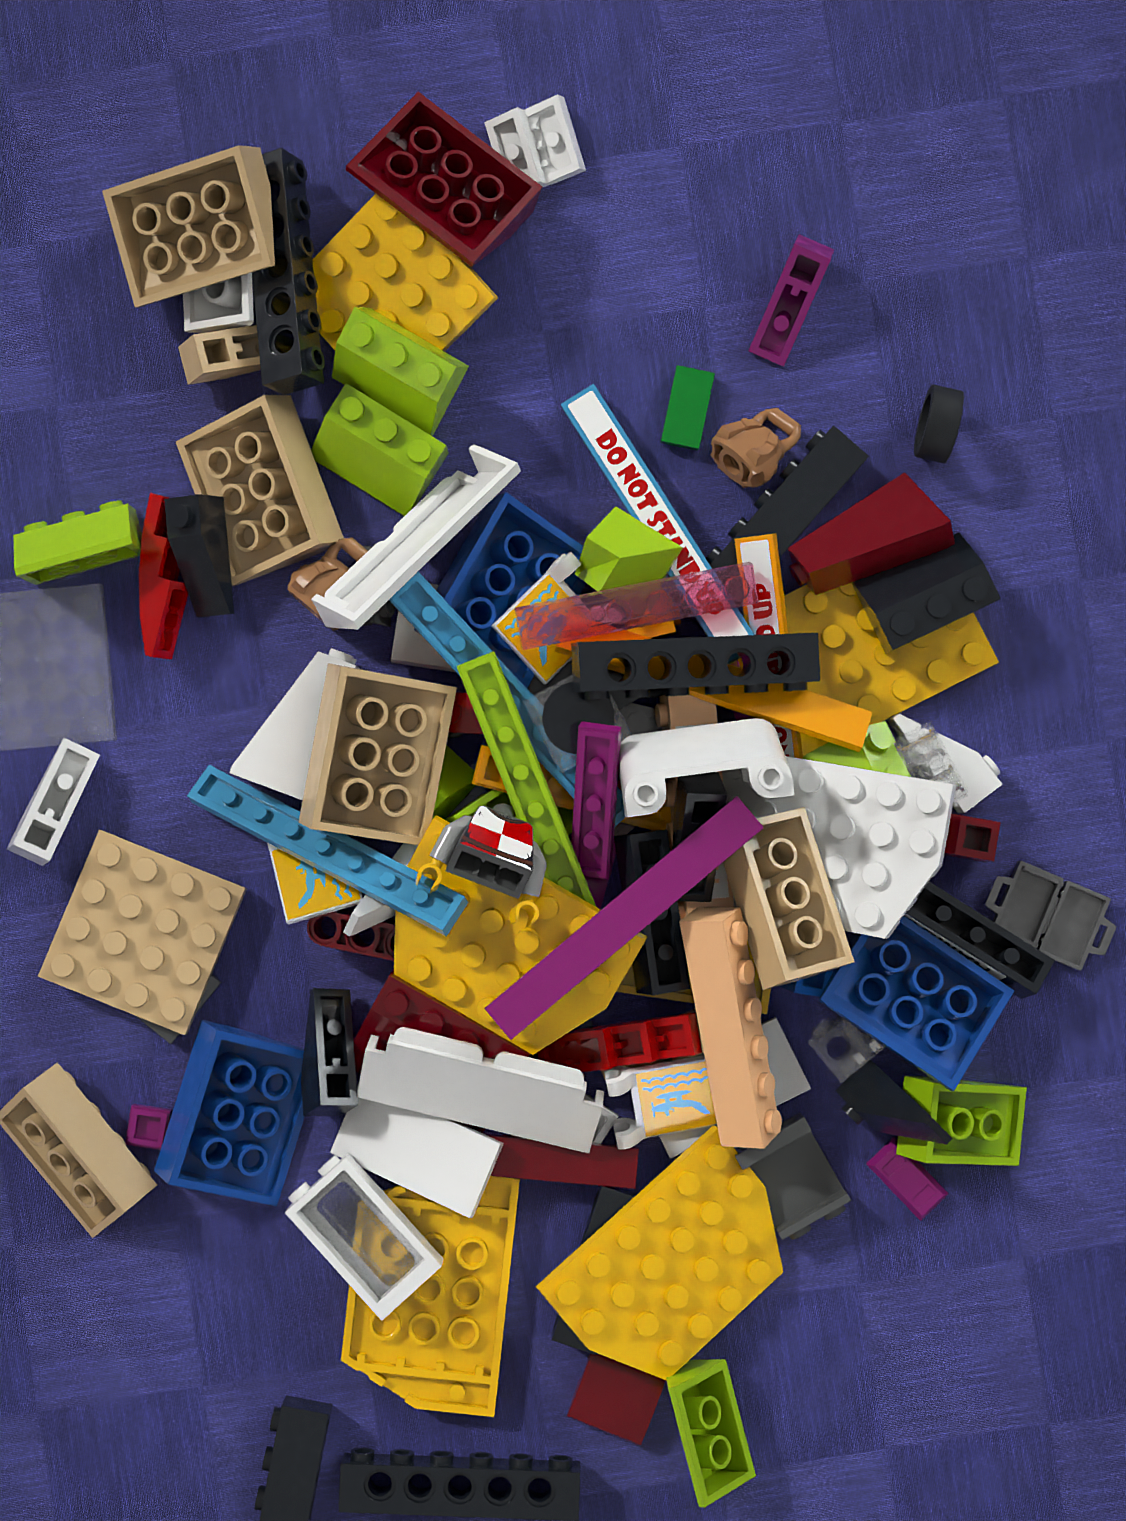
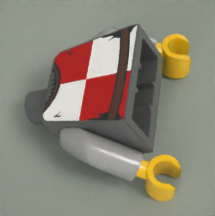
[415,803,547,927]

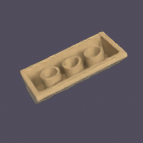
[723,807,854,990]
[0,1062,157,1238]

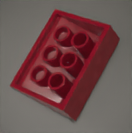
[345,92,542,267]
[354,969,530,1133]

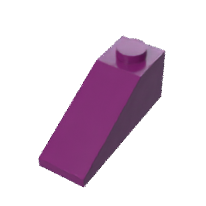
[748,234,835,367]

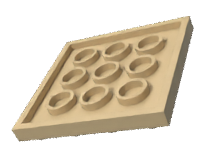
[38,830,247,1035]

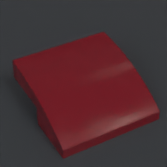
[566,1353,666,1446]

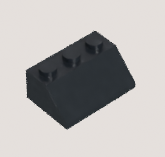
[852,532,1001,654]

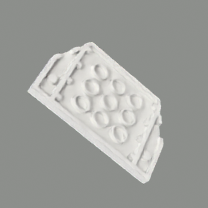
[722,756,956,939]

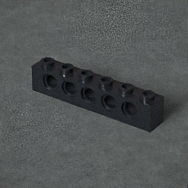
[252,148,325,395]
[571,633,820,700]
[339,1448,580,1521]

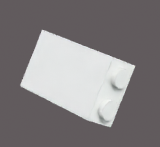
[229,648,360,800]

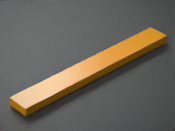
[555,611,872,752]

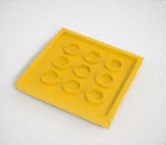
[312,194,499,352]

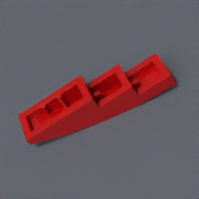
[139,493,188,660]
[537,1013,702,1072]

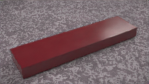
[483,1133,639,1189]

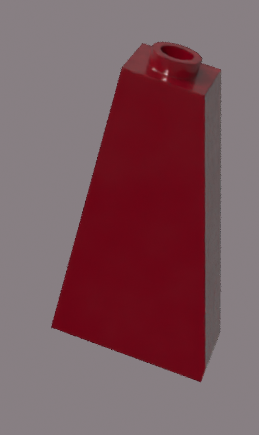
[788,472,955,595]

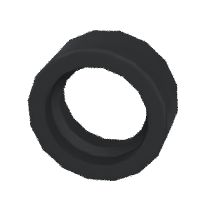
[914,384,964,463]

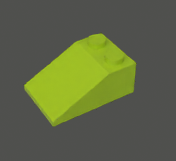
[896,1076,1027,1166]

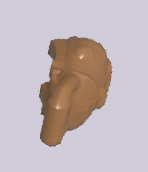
[710,408,801,488]
[287,537,368,631]

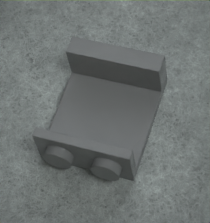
[735,1112,851,1240]

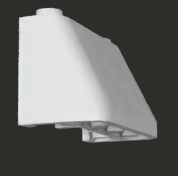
[619,718,794,817]

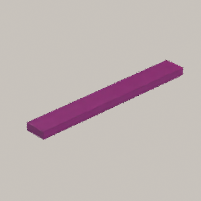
[484,796,764,1040]

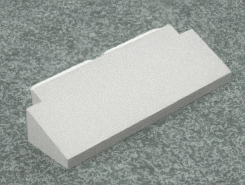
[311,444,521,630]
[357,1027,604,1153]

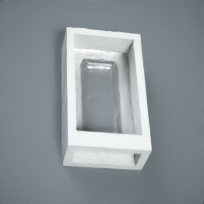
[285,1152,444,1321]

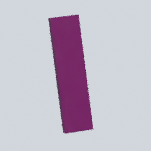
[571,721,622,880]

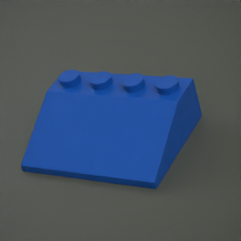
[414,492,586,688]
[818,916,1014,1091]
[154,1020,305,1206]

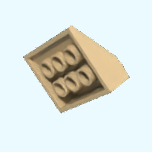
[102,145,275,308]
[176,395,344,586]
[299,663,457,845]

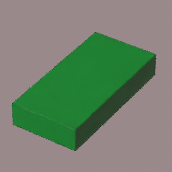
[660,365,715,451]

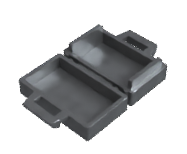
[985,861,1117,970]

